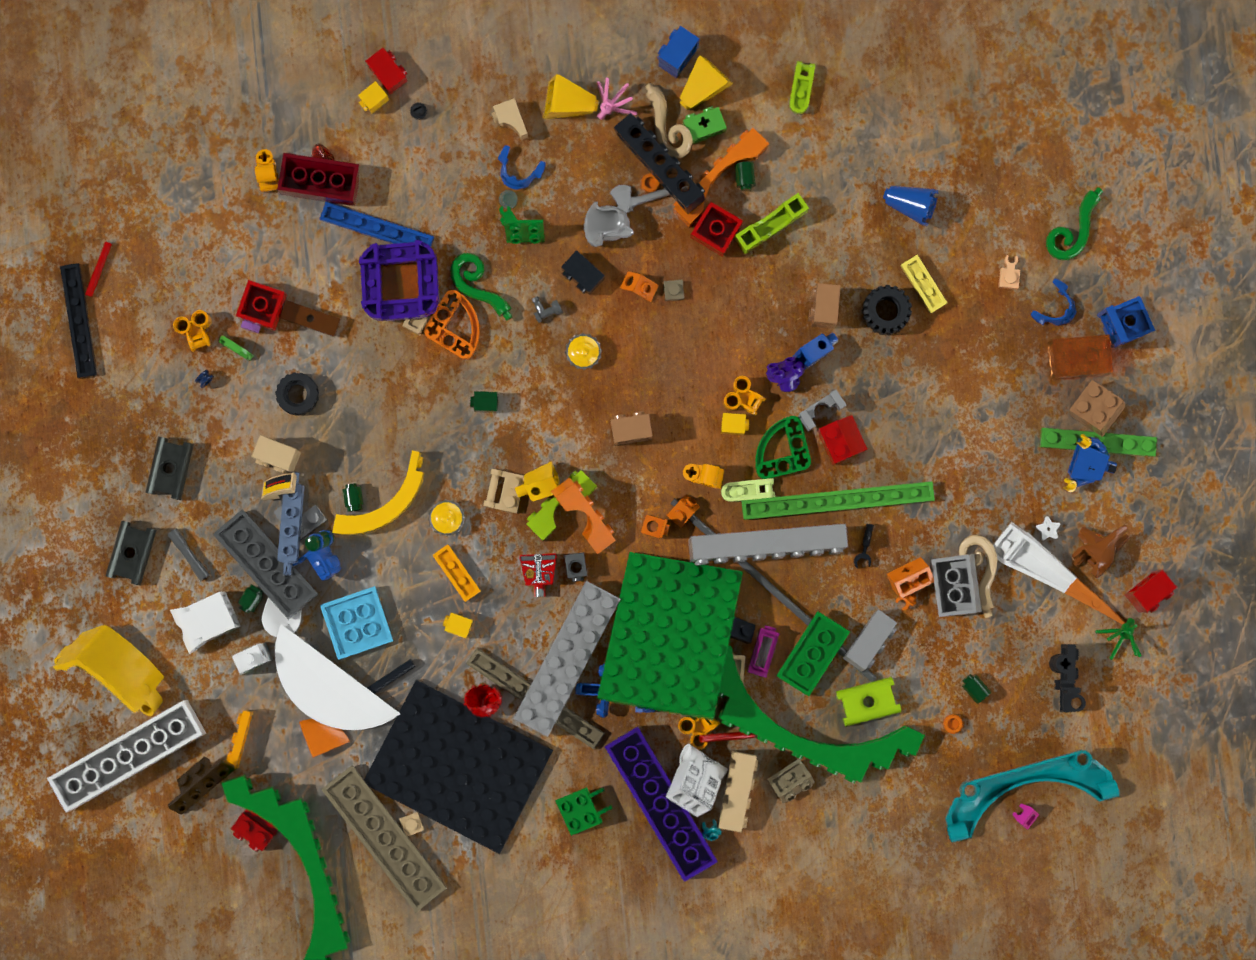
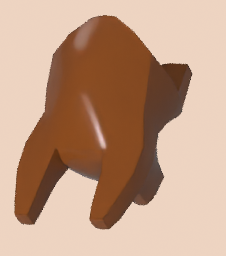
[1072,525,1130,578]

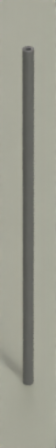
[670,498,876,682]

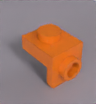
[667,494,700,528]

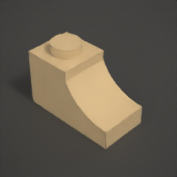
[491,99,528,140]

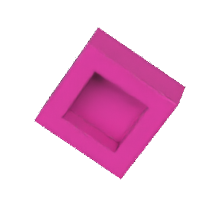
[1013,804,1039,830]

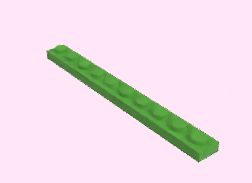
[741,481,935,520]

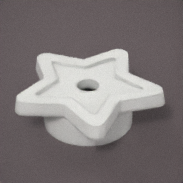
[1036,516,1060,541]

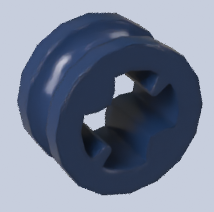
[195,370,214,388]

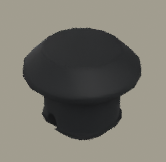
[410,103,427,119]

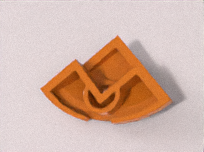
[299,719,350,758]

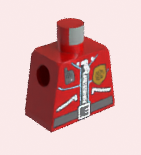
[520,553,557,597]

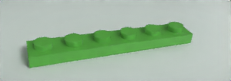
[1040,428,1157,457]

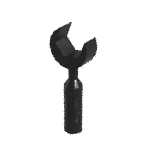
[853,524,874,569]

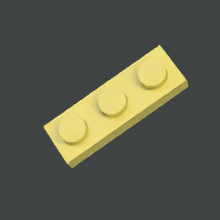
[900,255,947,314]

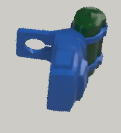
[292,530,342,581]

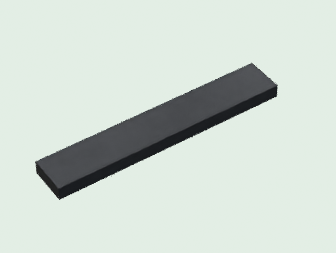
[60,263,98,379]

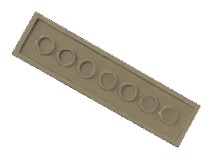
[321,765,447,912]

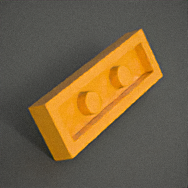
[432,544,481,602]
[227,710,253,769]

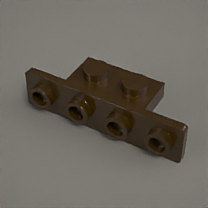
[168,756,235,815]

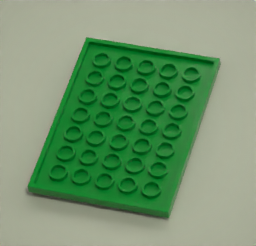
[597,552,743,720]

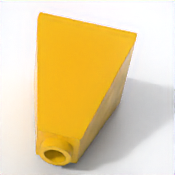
[680,56,733,110]
[543,74,599,119]

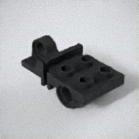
[1049,644,1086,712]

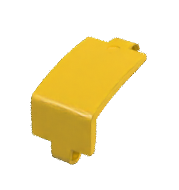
[53,625,164,716]

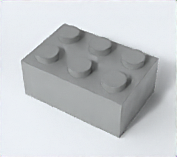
[931,554,982,617]

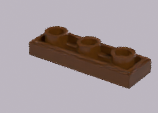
[280,300,341,337]

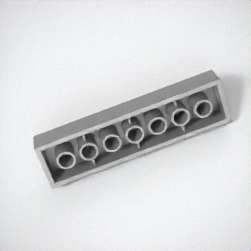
[688,524,848,566]
[513,581,620,737]

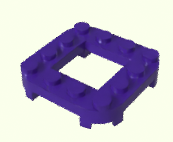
[359,240,439,321]

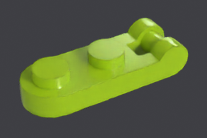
[789,61,816,114]

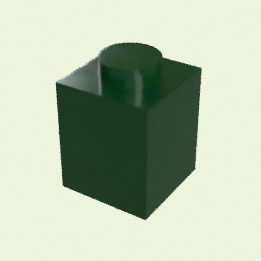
[470,391,498,413]

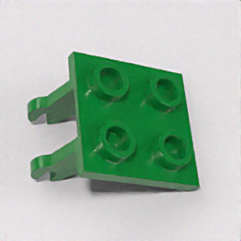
[499,206,545,244]
[555,787,613,836]

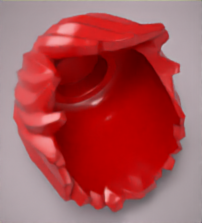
[464,684,503,717]

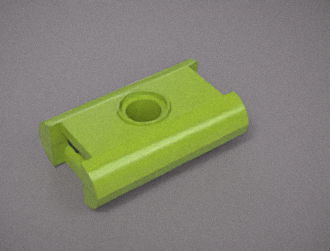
[836,677,901,727]

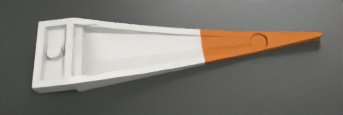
[993,522,1125,624]

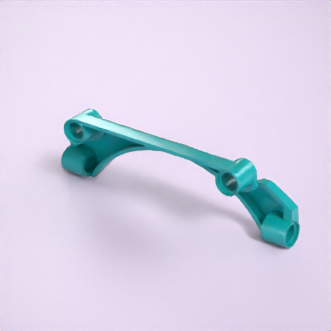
[945,750,1120,843]

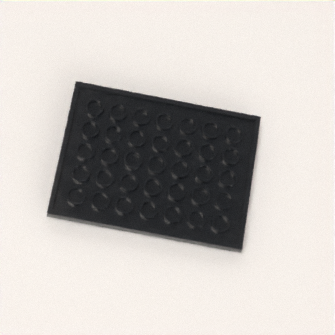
[364,679,553,854]

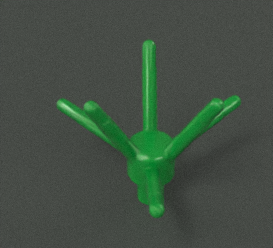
[1095,618,1142,660]

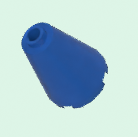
[883,186,938,227]

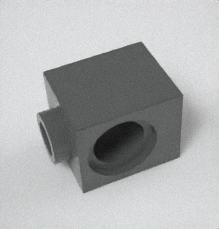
[565,553,587,582]

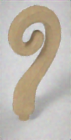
[646,83,692,158]
[959,535,997,618]

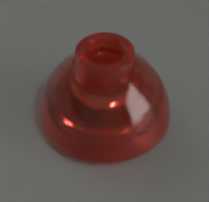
[311,143,335,160]

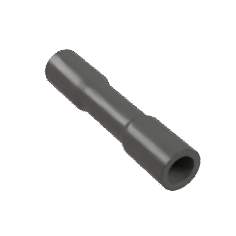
[167,528,210,582]

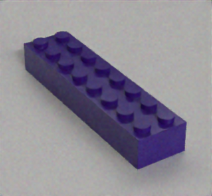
[604,726,718,882]

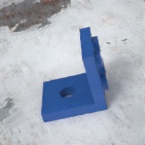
[1097,296,1155,349]

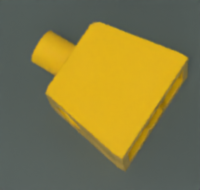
[515,461,560,501]

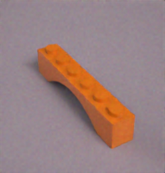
[673,128,769,228]

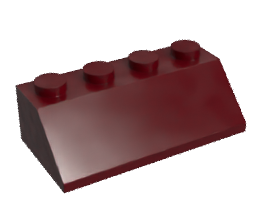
[277,153,359,206]

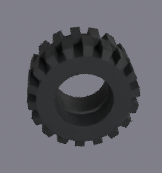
[862,285,912,335]

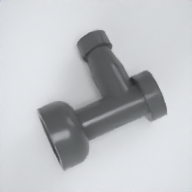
[532,296,563,323]

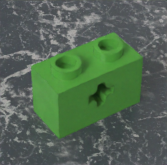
[683,106,727,144]

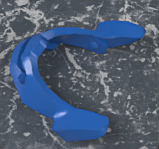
[498,145,546,190]
[1031,278,1077,326]

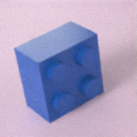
[657,26,700,79]

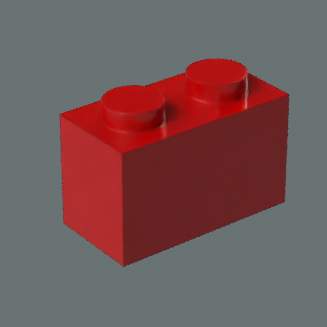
[365,48,408,95]

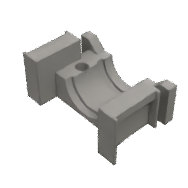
[798,390,846,431]

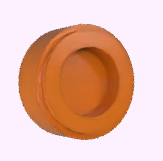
[641,173,660,193]
[943,714,963,734]

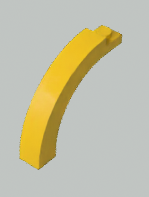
[332,450,425,535]

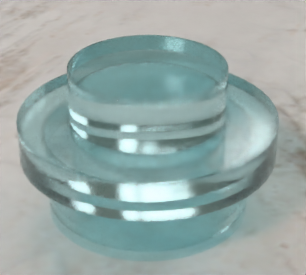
[499,190,518,209]

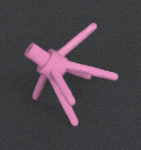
[597,77,637,120]

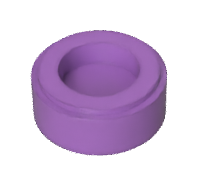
[240,320,261,334]

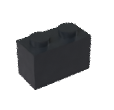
[561,250,605,295]

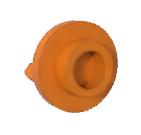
[895,593,917,610]

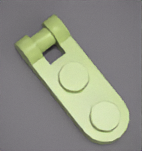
[721,478,775,502]

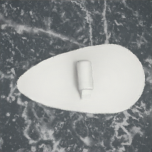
[262,598,302,637]

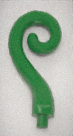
[1046,187,1103,260]
[450,253,513,321]

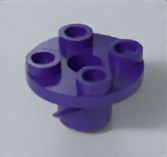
[766,357,805,392]

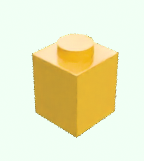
[358,81,389,114]
[721,413,749,435]
[443,613,474,638]

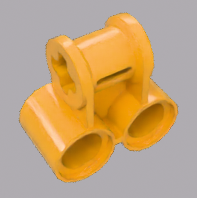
[255,149,279,192]
[173,310,212,352]
[723,376,766,416]
[683,464,724,489]
[678,716,720,750]

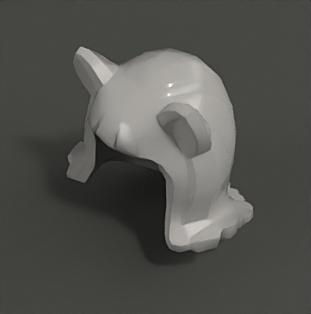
[584,202,634,247]

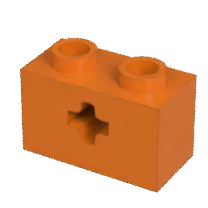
[887,557,934,599]

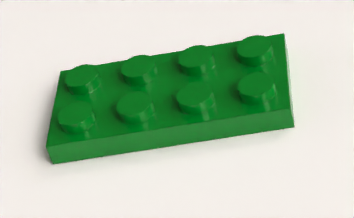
[776,611,850,697]

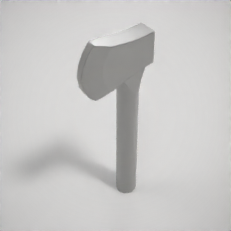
[610,185,688,212]

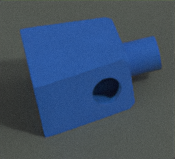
[792,333,838,370]

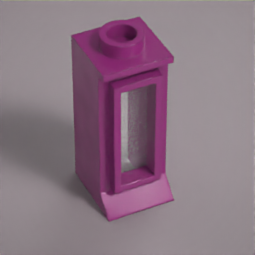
[747,625,780,678]

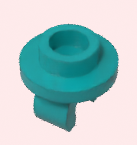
[702,819,722,841]

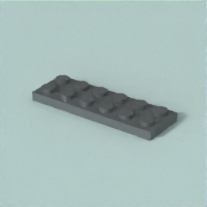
[213,509,318,620]

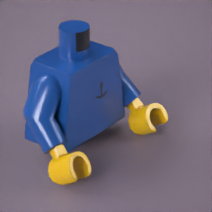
[1063,434,1117,492]

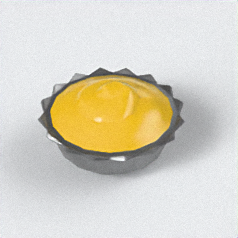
[565,333,602,370]
[428,499,465,537]

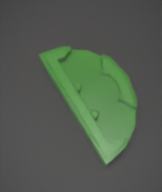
[218,335,254,361]

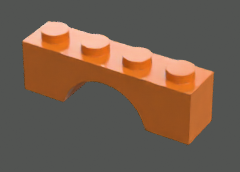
[551,478,616,554]

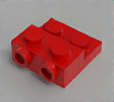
[231,809,278,852]

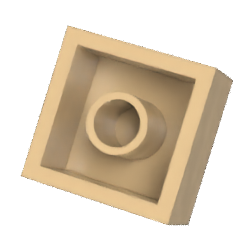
[252,435,301,474]

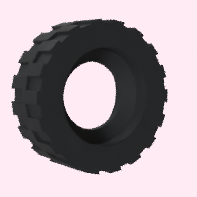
[275,372,319,416]

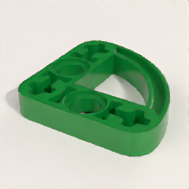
[755,416,811,479]

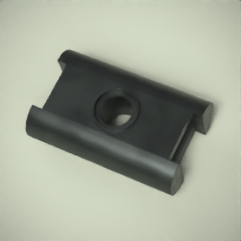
[145,436,194,500]
[105,520,156,586]

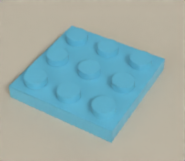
[320,586,394,660]

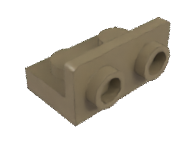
[767,759,815,803]

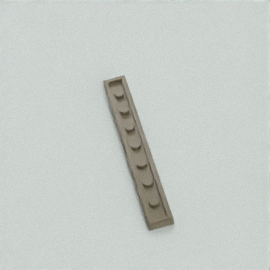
[466,648,605,749]

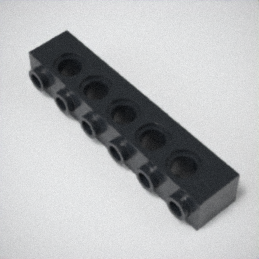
[614,113,705,214]

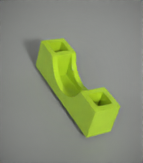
[734,193,809,254]
[526,470,597,541]

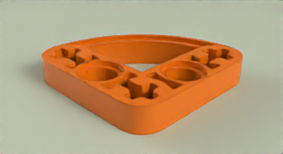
[424,290,480,360]

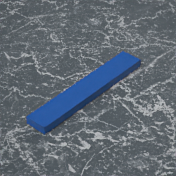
[320,202,434,247]

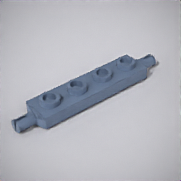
[277,472,305,575]

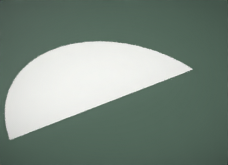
[275,624,400,730]

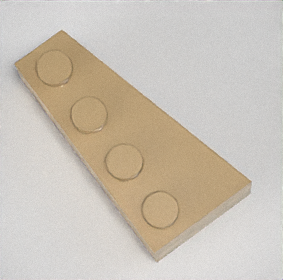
[718,750,758,832]

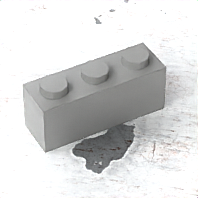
[843,609,897,672]

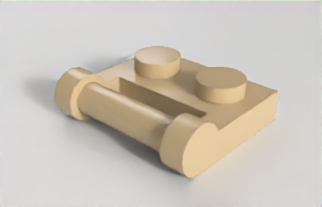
[483,469,524,514]

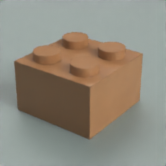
[808,283,841,329]
[1069,380,1125,437]
[611,411,653,446]

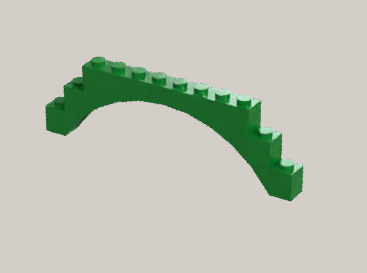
[718,645,925,784]
[221,774,350,960]

